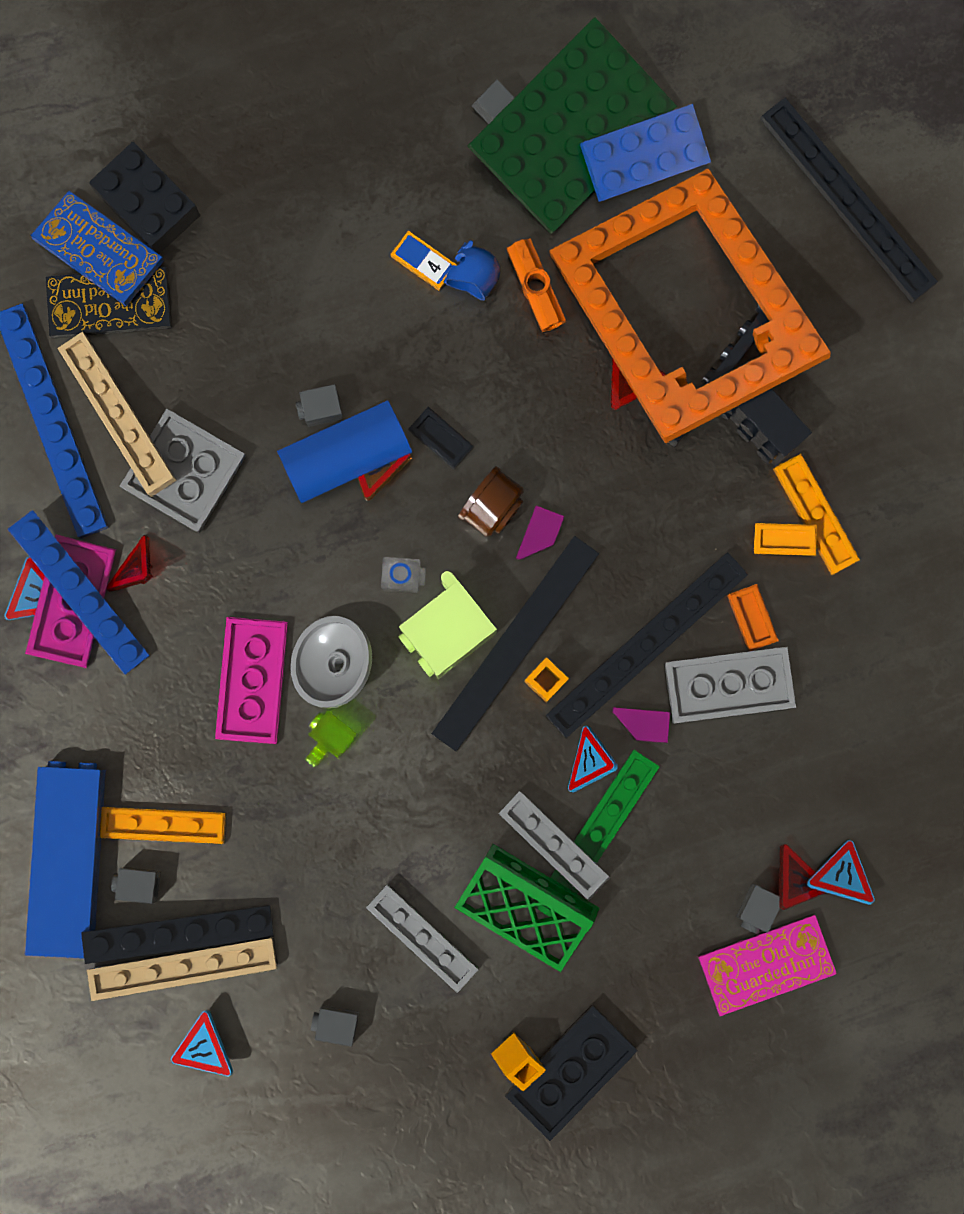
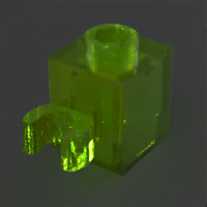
[305,711,359,767]

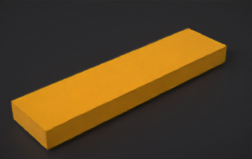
[773,454,860,575]
[100,807,226,844]

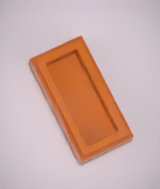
[727,584,779,652]

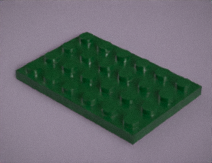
[467,17,677,234]

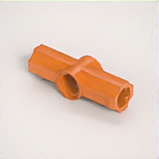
[507,238,566,332]

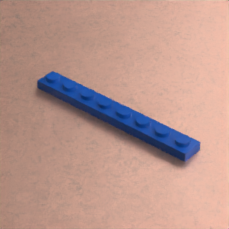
[0,303,109,539]

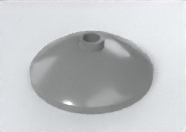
[291,616,372,708]

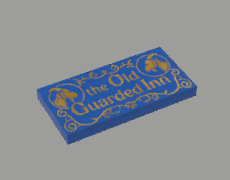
[31,191,164,306]

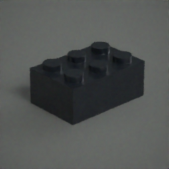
[89,142,201,254]
[721,389,812,467]

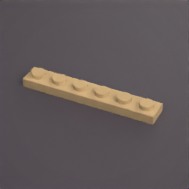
[58,331,177,497]
[87,937,278,1001]

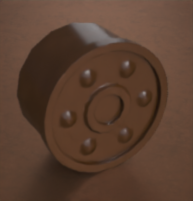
[458,466,524,537]

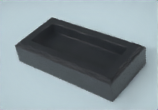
[408,406,474,470]

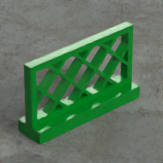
[454,844,600,972]

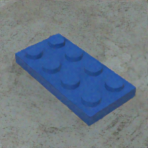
[580,104,711,202]

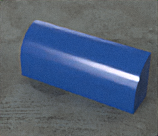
[277,400,412,503]

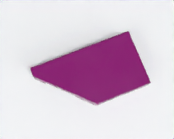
[516,506,564,560]
[612,707,670,743]

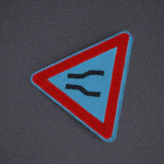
[4,557,45,620]
[568,726,618,792]
[807,840,875,905]
[171,1010,233,1077]

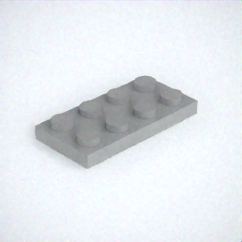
[665,647,796,724]

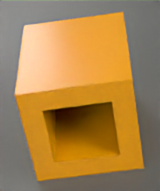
[524,657,569,703]
[491,1033,546,1091]

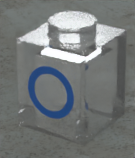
[381,557,426,593]

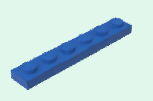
[8,510,150,675]

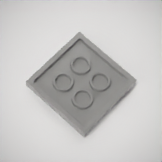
[119,409,246,534]

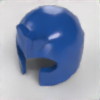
[444,240,500,301]

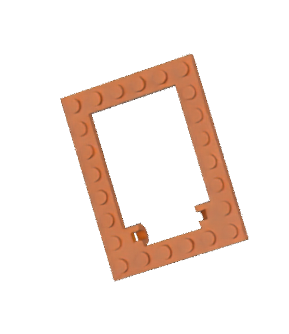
[549,169,831,444]

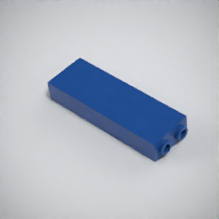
[25,761,106,958]

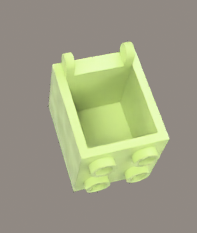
[398,571,497,679]

